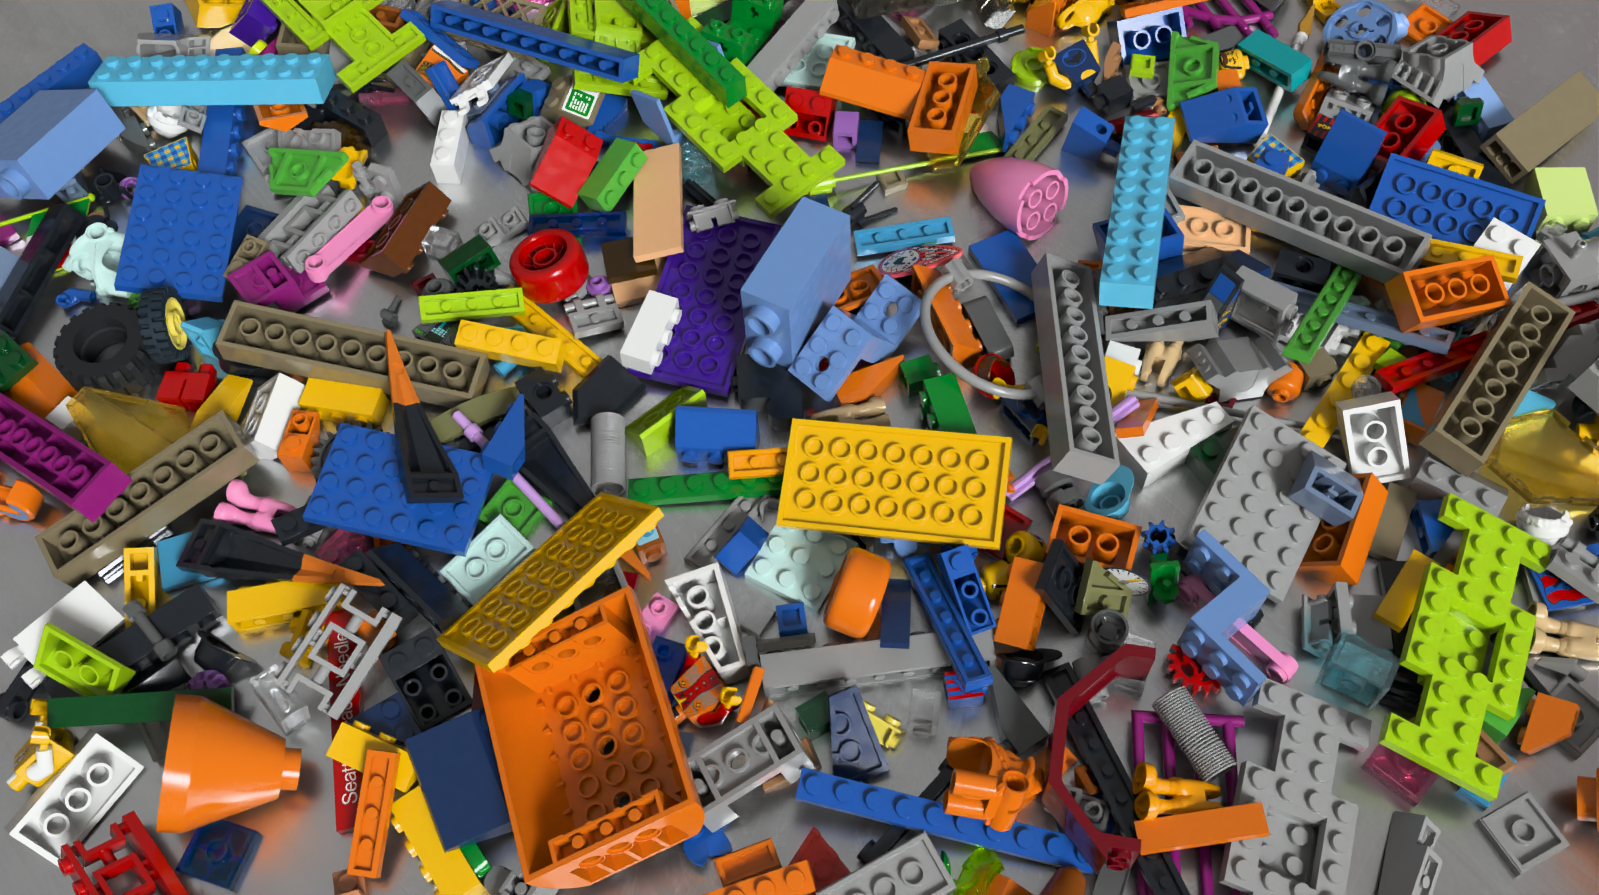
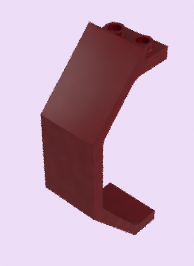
[1041,643,1156,875]

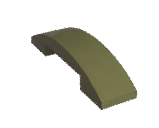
[430,387,527,445]

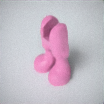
[214,479,297,534]

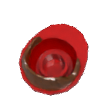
[971,353,1016,400]

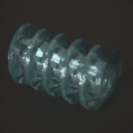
[681,135,713,185]

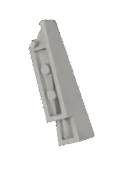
[1378,811,1443,895]

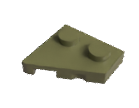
[1074,558,1133,619]

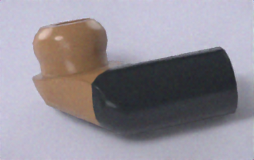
[1132,95,1168,116]

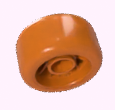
[823,547,892,638]

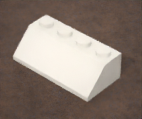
[4,729,144,867]

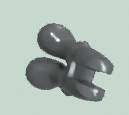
[1318,55,1396,106]

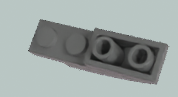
[111,106,158,158]

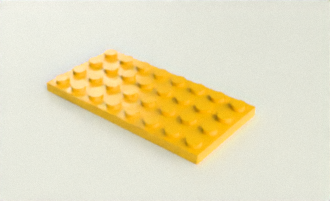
[776,418,1013,550]
[436,492,664,673]

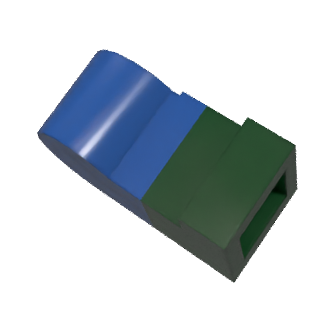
[507,79,546,121]

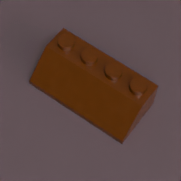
[359,181,452,277]

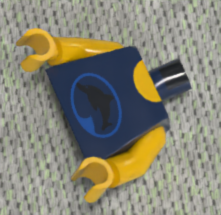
[1037,23,1101,98]
[992,378,1049,447]

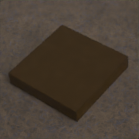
[600,237,658,284]

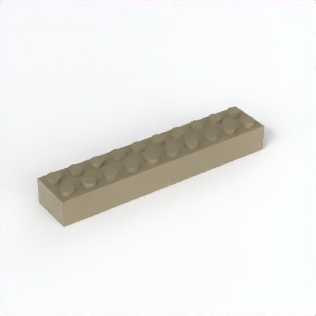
[215,300,490,408]

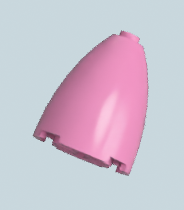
[970,157,1068,240]

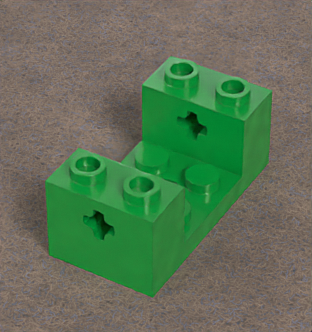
[701,0,784,67]

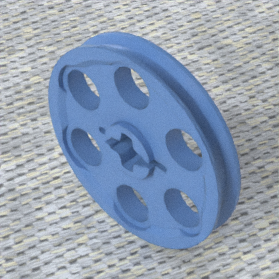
[1323,0,1398,58]

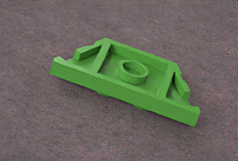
[1166,31,1220,112]
[268,147,350,197]

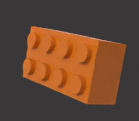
[907,61,978,155]
[1384,255,1512,333]

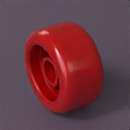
[509,228,589,304]

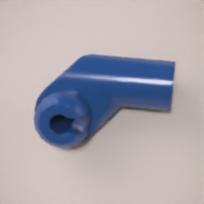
[55,288,97,308]

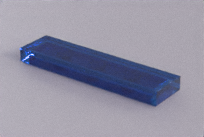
[528,211,627,238]

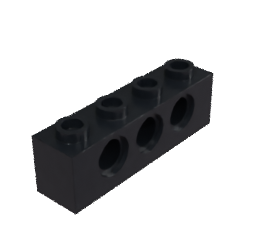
[938,19,1015,103]

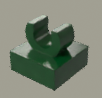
[1451,96,1484,126]

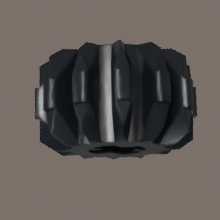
[455,265,499,293]

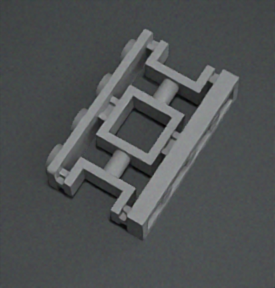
[257,184,362,273]
[274,582,403,720]

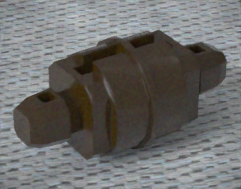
[311,121,371,156]

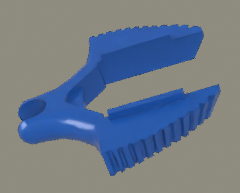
[533,82,628,134]

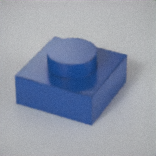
[776,602,808,636]

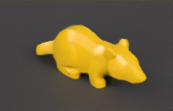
[1056,0,1115,30]

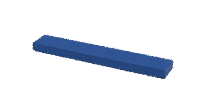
[902,552,993,692]

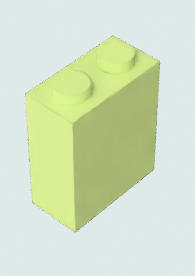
[1525,167,1599,231]

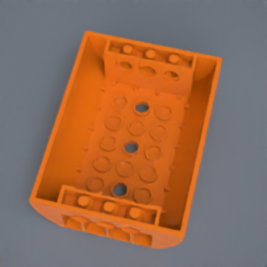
[474,585,705,889]

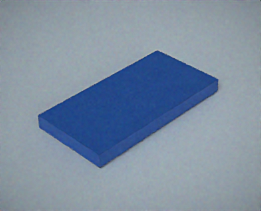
[968,230,1037,325]

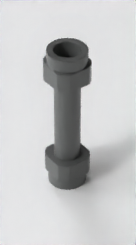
[122,600,177,662]

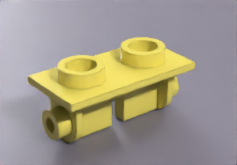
[862,699,906,749]

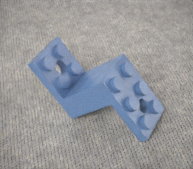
[788,274,922,402]
[1178,529,1270,707]

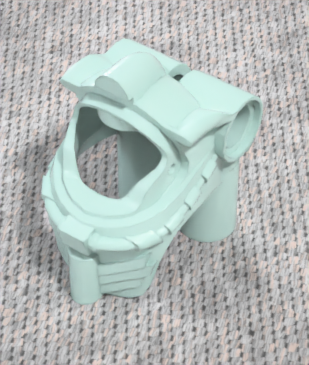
[62,222,133,298]

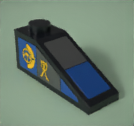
[1200,264,1245,342]

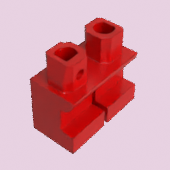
[156,362,218,412]

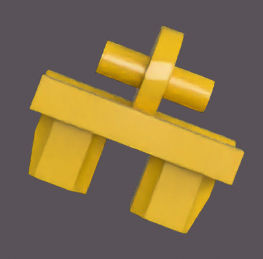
[332,146,368,190]
[279,609,329,668]

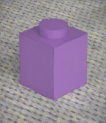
[833,111,859,150]

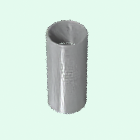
[590,412,626,496]
[1152,686,1237,782]

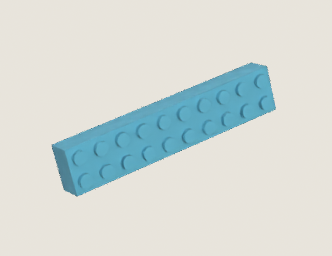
[88,53,337,107]
[1099,115,1175,309]

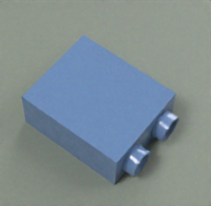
[0,89,126,200]
[740,197,851,369]

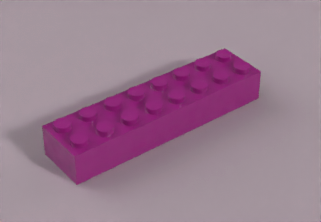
[0,393,133,523]

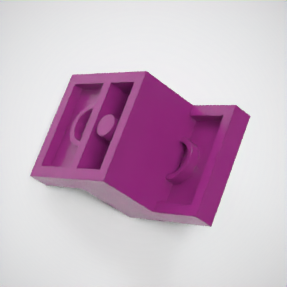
[227,250,329,313]

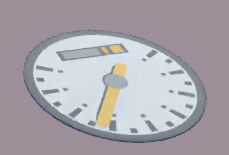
[1104,567,1151,596]

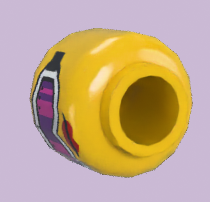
[1005,531,1046,563]

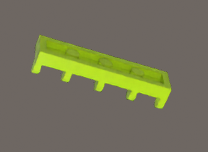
[418,287,525,324]

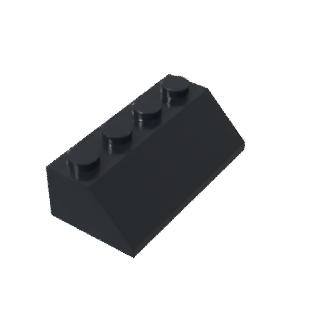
[1141,246,1240,310]
[366,542,472,634]

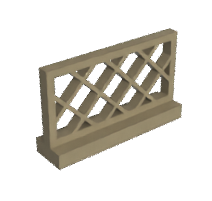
[446,0,547,62]

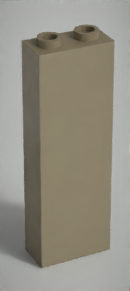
[1479,70,1599,184]

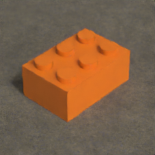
[1043,504,1142,571]

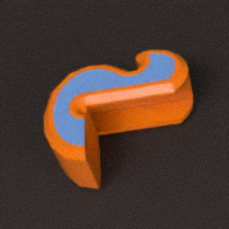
[0,479,45,521]

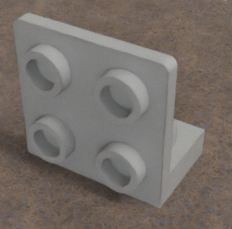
[1317,86,1376,122]
[1327,582,1393,652]

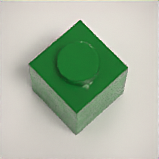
[899,354,941,398]

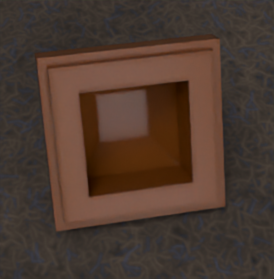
[1074,765,1100,795]

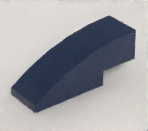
[880,579,911,649]

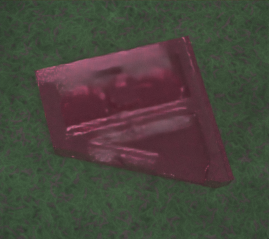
[359,89,414,108]
[315,529,374,565]

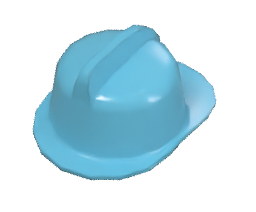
[1084,465,1134,520]

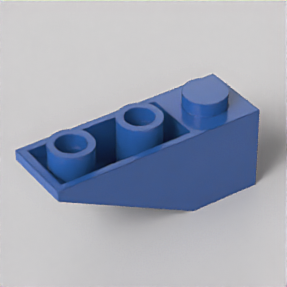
[149,3,185,34]
[997,84,1036,153]
[480,393,525,481]
[935,544,997,635]

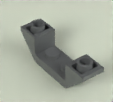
[381,59,448,130]

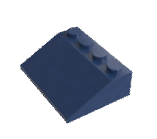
[404,708,513,853]

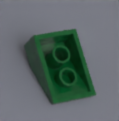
[1184,426,1239,490]

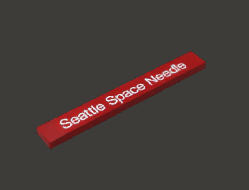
[326,609,363,834]

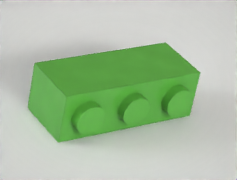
[577,137,648,214]

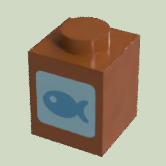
[635,525,668,563]

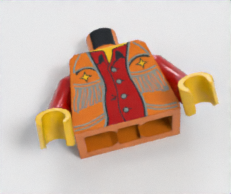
[670,635,742,728]

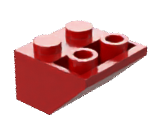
[783,85,837,142]

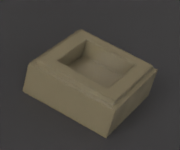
[876,170,908,196]

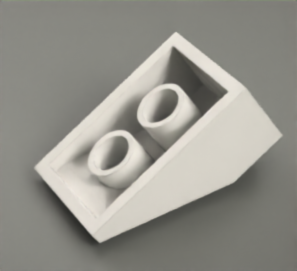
[1335,391,1411,483]

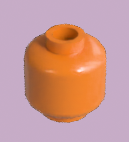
[1266,361,1304,402]

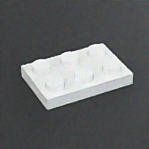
[1473,217,1541,291]

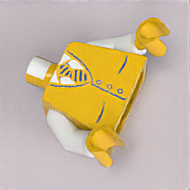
[6,698,74,792]

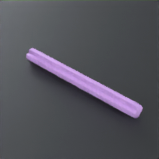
[1006,395,1140,501]

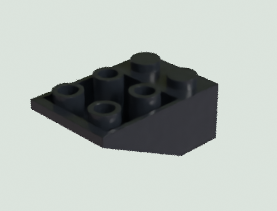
[378,627,472,732]

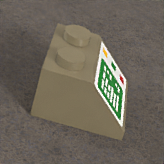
[540,75,606,127]

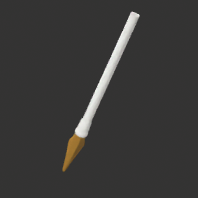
[1260,4,1315,138]

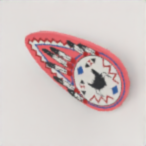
[877,245,963,278]

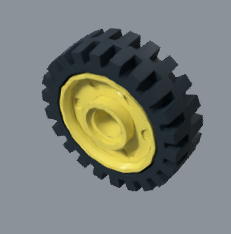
[138,286,192,364]

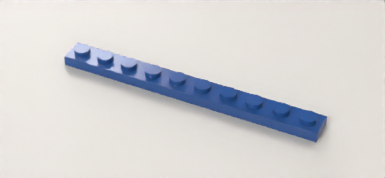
[795,767,1097,876]

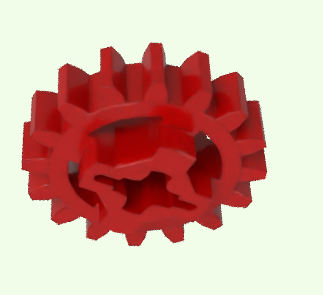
[1165,638,1221,697]

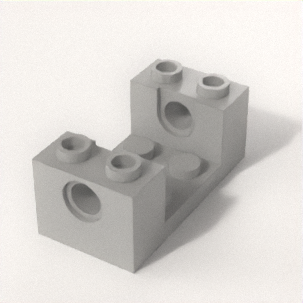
[687,703,816,833]

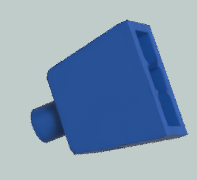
[1061,106,1121,163]

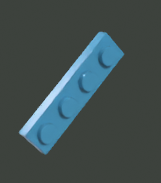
[853,216,955,256]

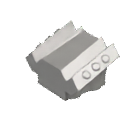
[136,32,210,57]
[1392,35,1485,109]
[489,115,553,193]
[1529,323,1599,407]
[1186,335,1294,402]

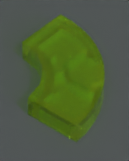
[954,847,1005,895]

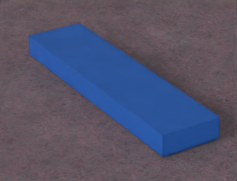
[399,9,480,69]

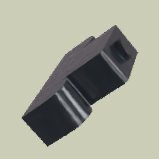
[733,354,803,432]

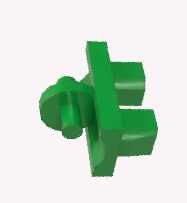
[1145,553,1180,605]

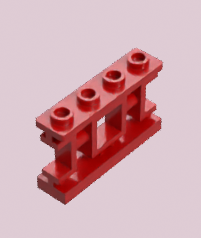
[57,811,189,895]

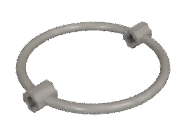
[920,258,1046,411]

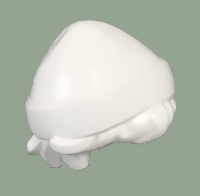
[147,106,188,138]
[1516,503,1573,546]

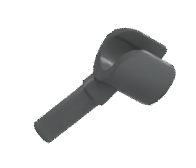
[380,295,401,327]

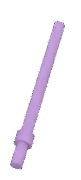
[452,410,566,530]

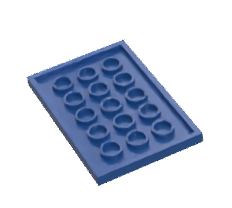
[1369,153,1546,295]
[114,164,244,303]
[302,423,495,557]

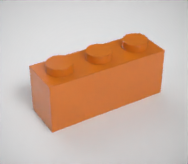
[993,556,1046,651]

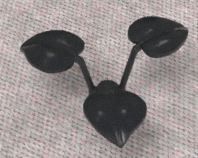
[76,167,133,240]

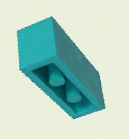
[1237,29,1312,92]

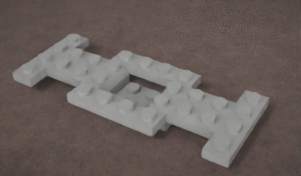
[1218,678,1372,895]

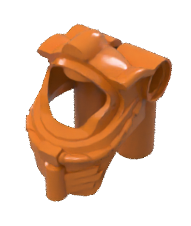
[943,736,1044,832]

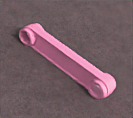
[305,195,394,283]
[1177,573,1299,684]

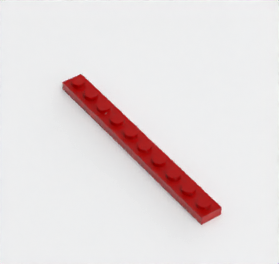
[1373,301,1599,394]

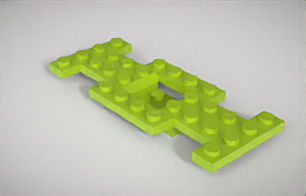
[260,0,427,93]
[567,0,668,101]
[629,16,845,219]
[1378,493,1552,802]

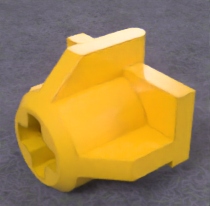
[1171,366,1213,402]

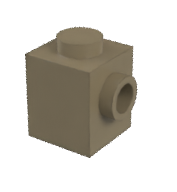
[1293,347,1338,392]

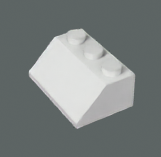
[242,372,306,460]

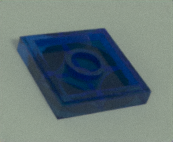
[175,819,261,891]

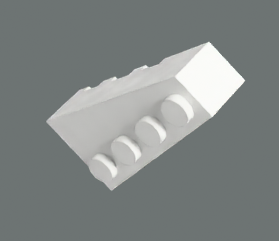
[1115,401,1234,489]
[664,562,750,685]

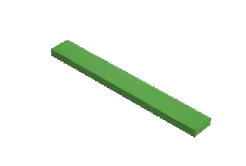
[1282,264,1363,364]

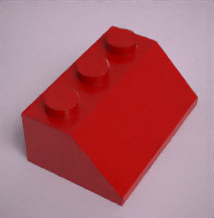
[1435,11,1512,66]
[1372,95,1446,172]

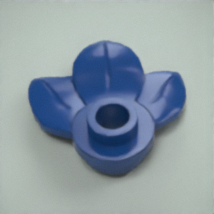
[683,824,732,866]

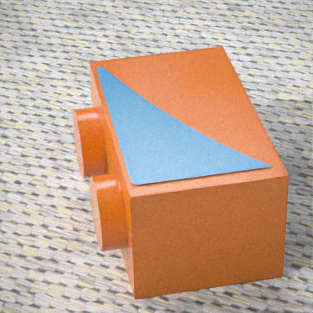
[1398,383,1445,446]

